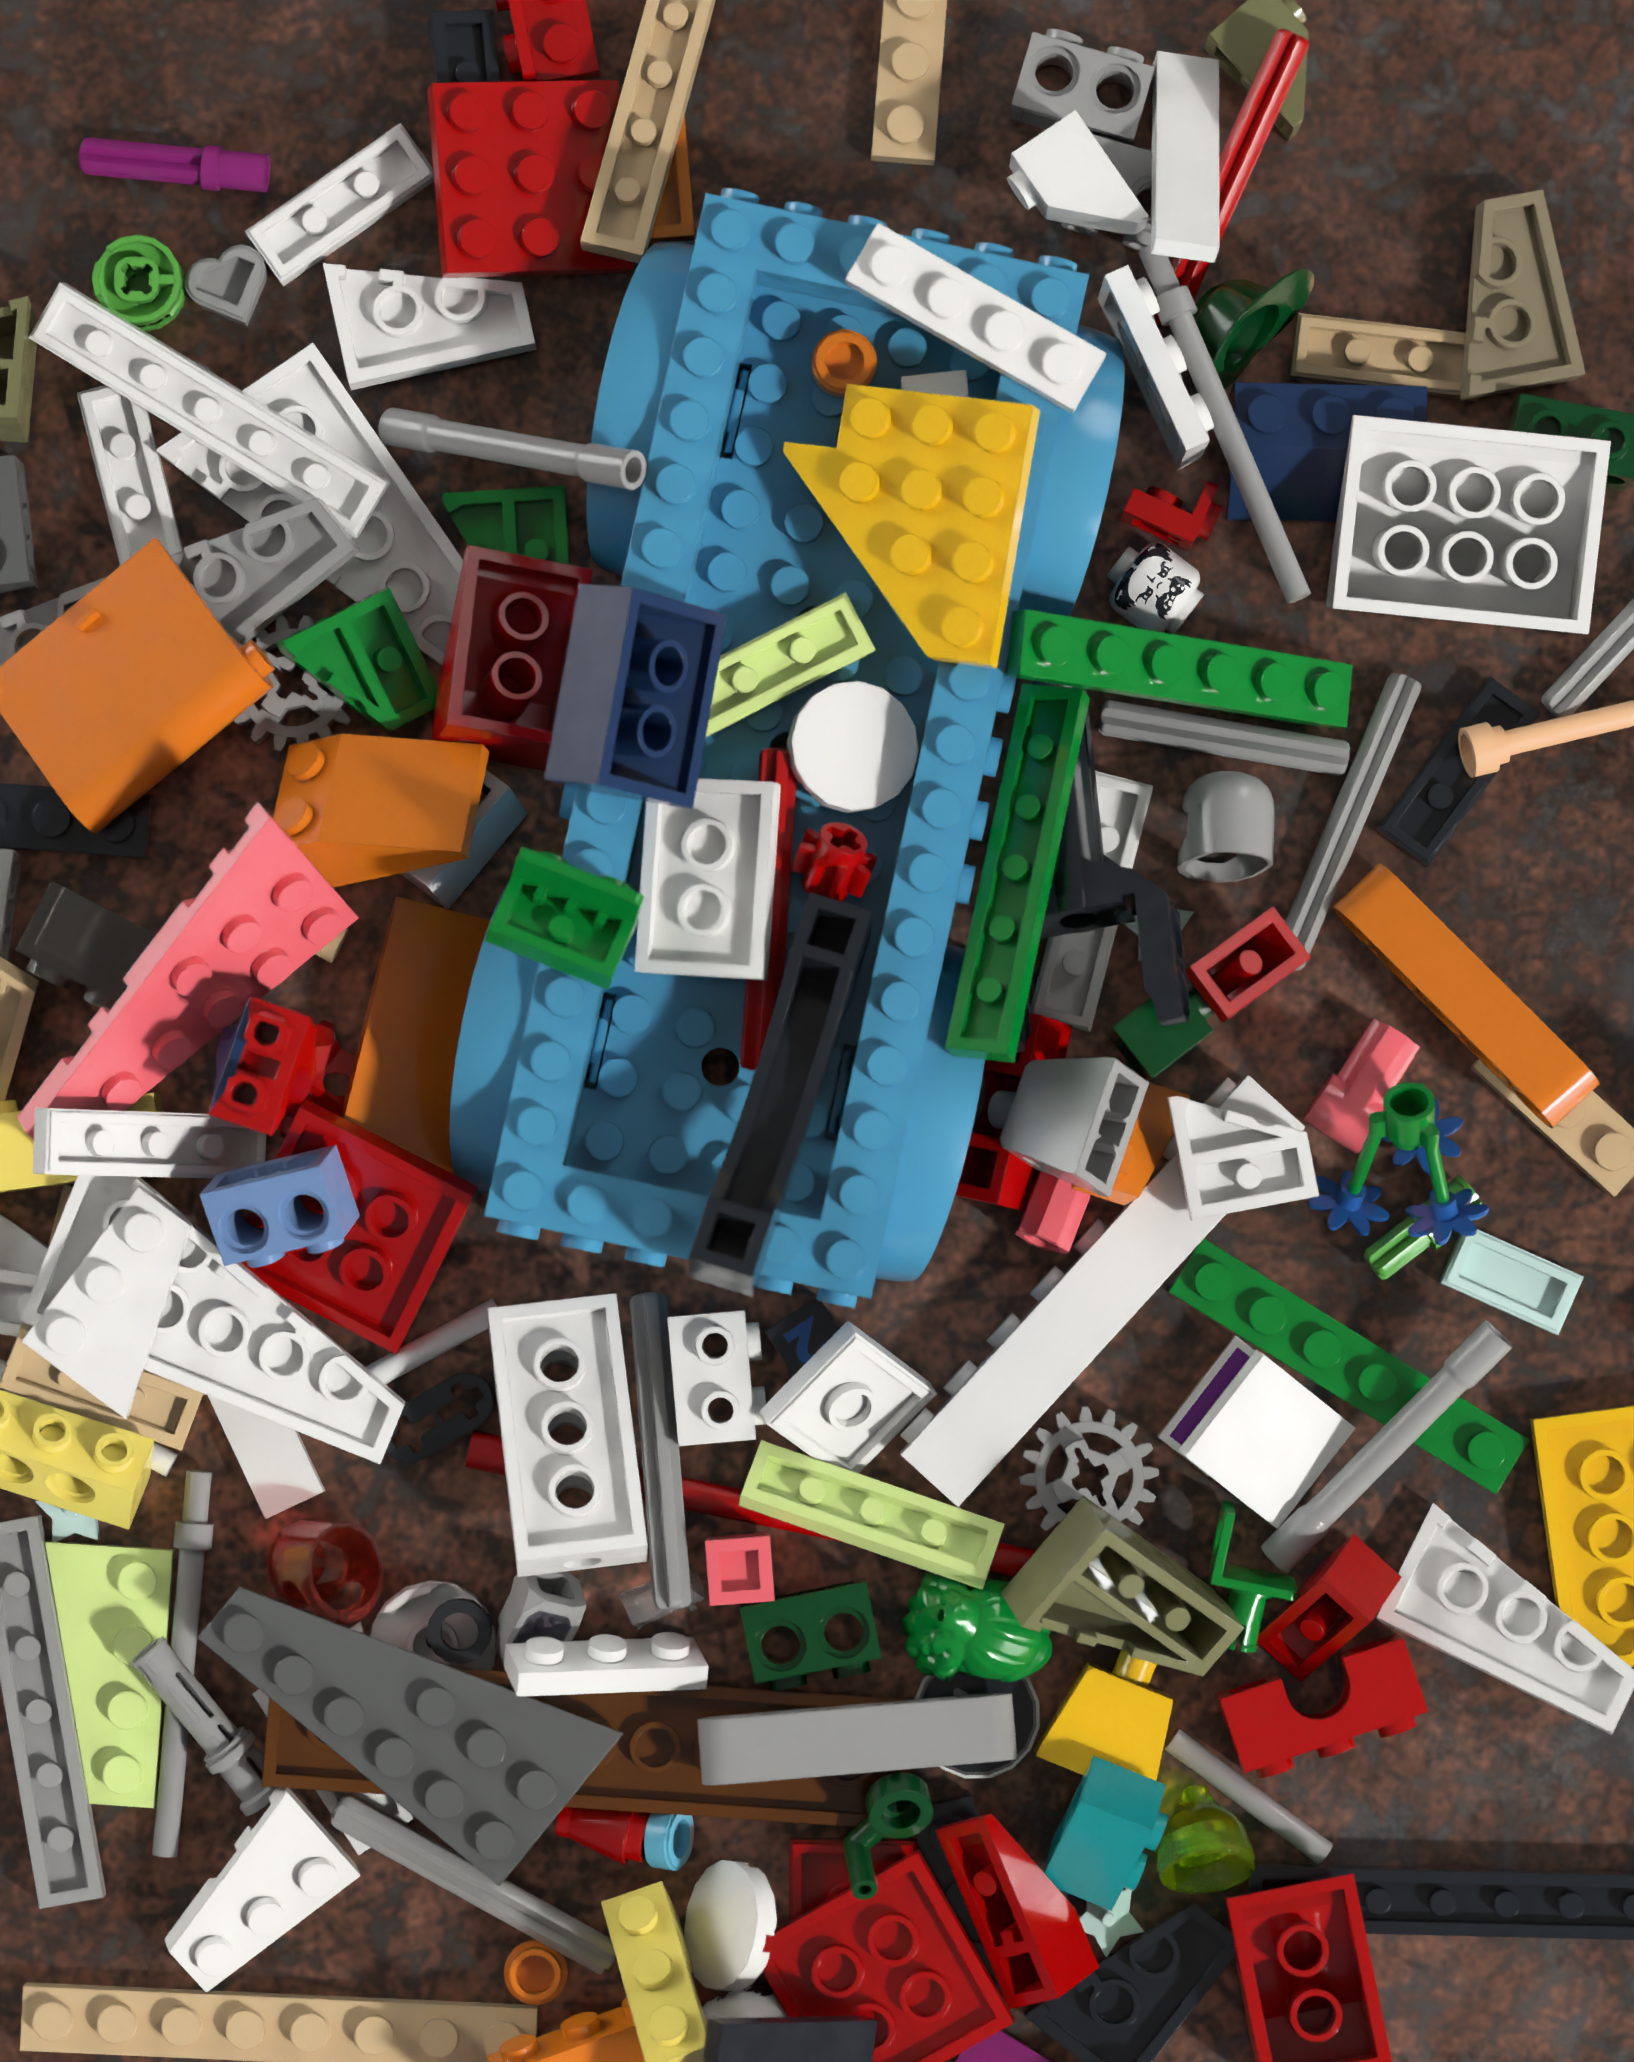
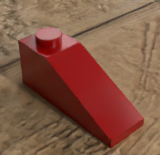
[935,1813,1099,2009]

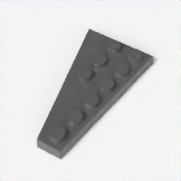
[198,1586,624,1886]

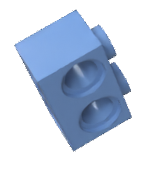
[200,1145,360,1268]

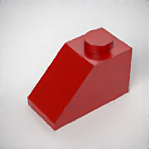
[1186,906,1311,1023]
[1257,1534,1402,1682]

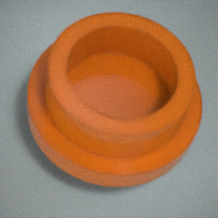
[504,1939,568,2005]

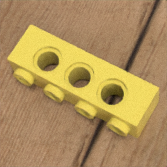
[0,1390,155,1530]

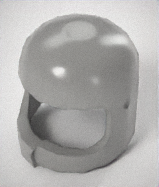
[1177,771,1275,883]

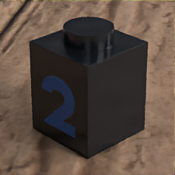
[765,1297,840,1376]

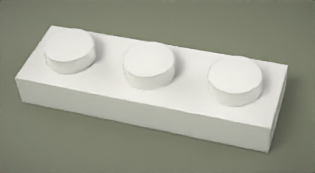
[504,1632,708,1697]

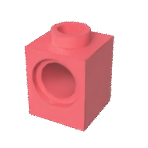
[705,1532,775,1606]

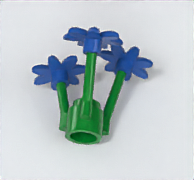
[1307,1082,1489,1246]

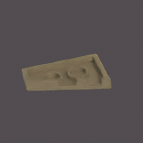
[1460,190,1586,401]

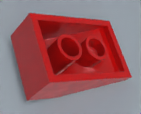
[431,545,593,771]
[1226,1873,1392,2062]

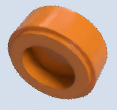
[811,329,877,398]

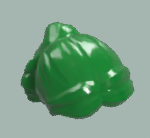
[902,1572,1052,1682]

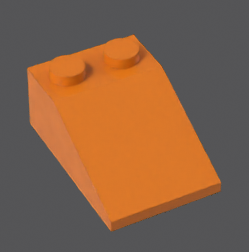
[273,733,490,888]

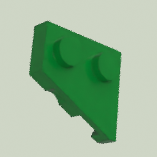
[442,485,571,565]
[276,588,438,732]

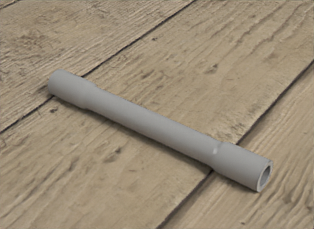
[378,407,646,490]
[1260,1320,1513,1573]

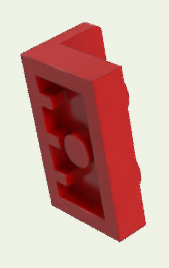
[495,0,600,81]

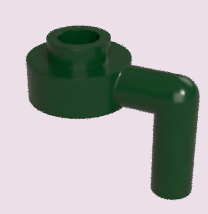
[843,1773,933,1900]

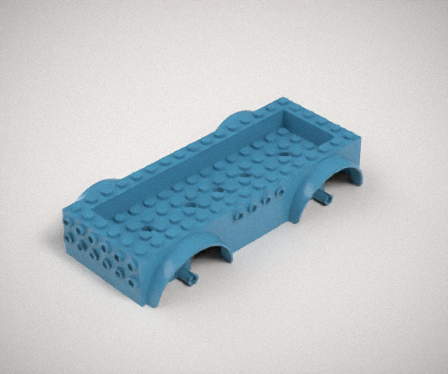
[449,188,1125,1308]

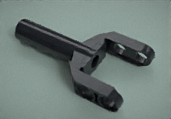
[1016,681,1190,1053]

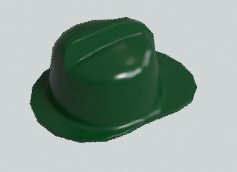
[1193,268,1315,389]

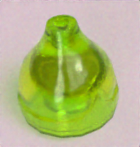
[1155,1785,1255,1893]

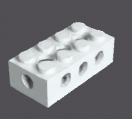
[488,1293,648,1577]

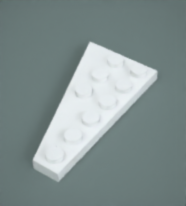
[20,1175,406,1464]

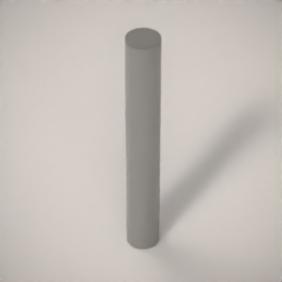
[1164,1728,1333,1865]

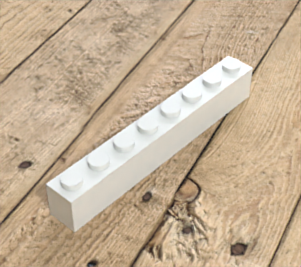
[900,1075,1305,1507]

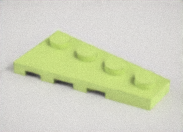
[45,1541,176,1808]

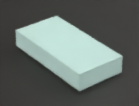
[1439,1229,1584,1335]

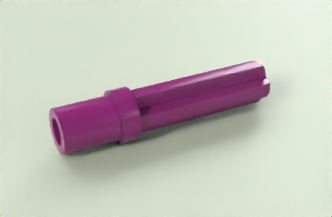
[79,137,271,192]

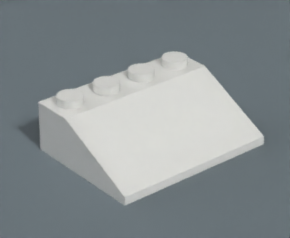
[1326,415,1611,634]

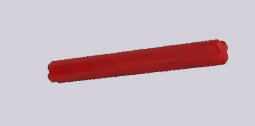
[1154,29,1309,329]
[740,748,796,1071]

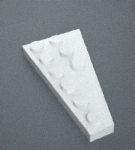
[156,343,463,667]

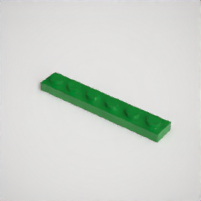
[1006,609,1353,729]
[945,684,1090,1063]
[1167,1239,1529,1494]

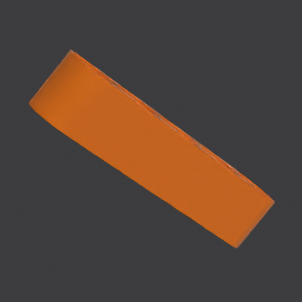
[1332,863,1599,1128]

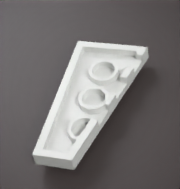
[1377,1503,1634,1735]

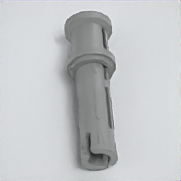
[131,1636,276,1816]

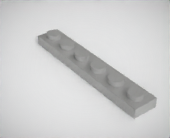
[0,1515,106,1909]

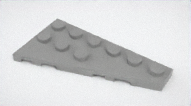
[0,497,361,666]

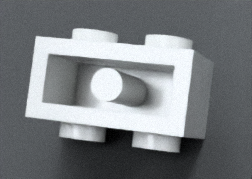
[667,1310,766,1446]

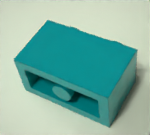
[1043,1756,1169,1911]

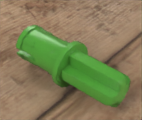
[1363,1175,1482,1280]

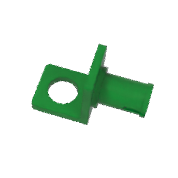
[1208,1500,1297,1653]

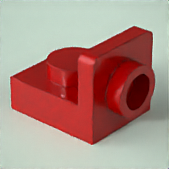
[1119,481,1223,552]

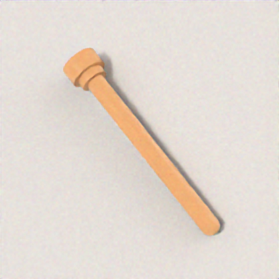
[1458,700,1634,778]

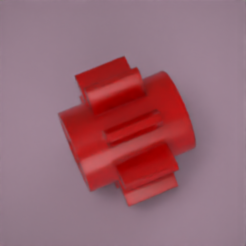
[791,822,877,902]

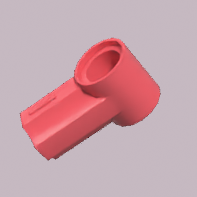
[1303,1018,1420,1155]
[1015,1171,1091,1255]

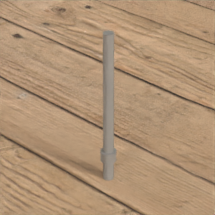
[1138,245,1311,604]
[152,1470,214,1857]

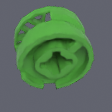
[92,235,187,332]

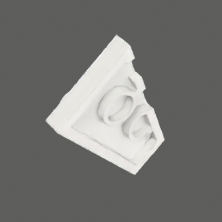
[323,263,537,390]
[21,1185,193,1419]
[164,1787,361,1993]

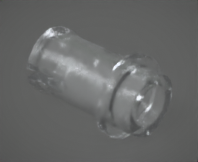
[620,1563,707,1630]

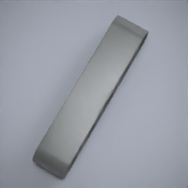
[697,1693,1017,1785]

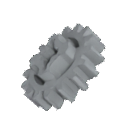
[234,615,354,754]
[1018,1406,1159,1531]

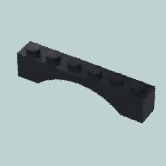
[688,892,873,1297]

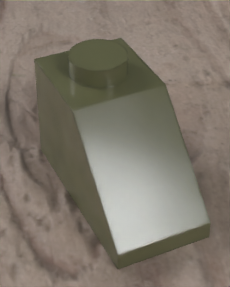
[1204,0,1309,142]

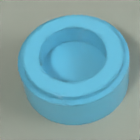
[644,1813,694,1871]

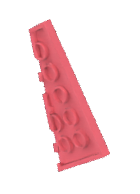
[17,802,358,1140]

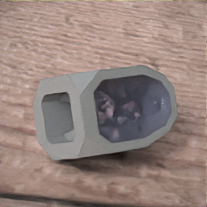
[494,1571,587,1666]

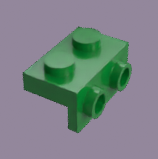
[485,847,644,990]

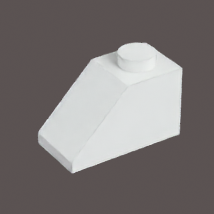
[1007,110,1149,236]

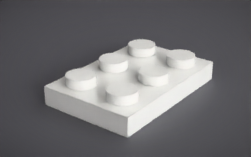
[1098,265,1214,470]
[634,778,781,980]

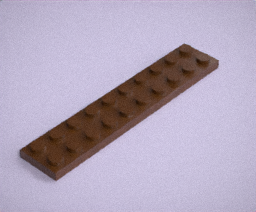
[262,1667,913,1827]

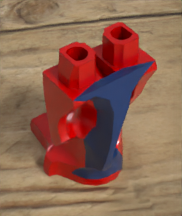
[206,996,355,1139]

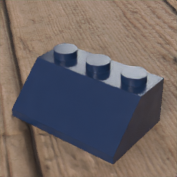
[1226,382,1427,523]
[544,584,727,809]

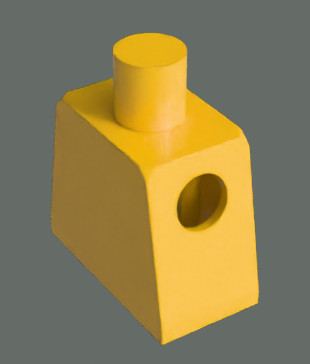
[1033,1650,1173,1781]

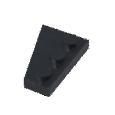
[1024,1900,1235,2062]

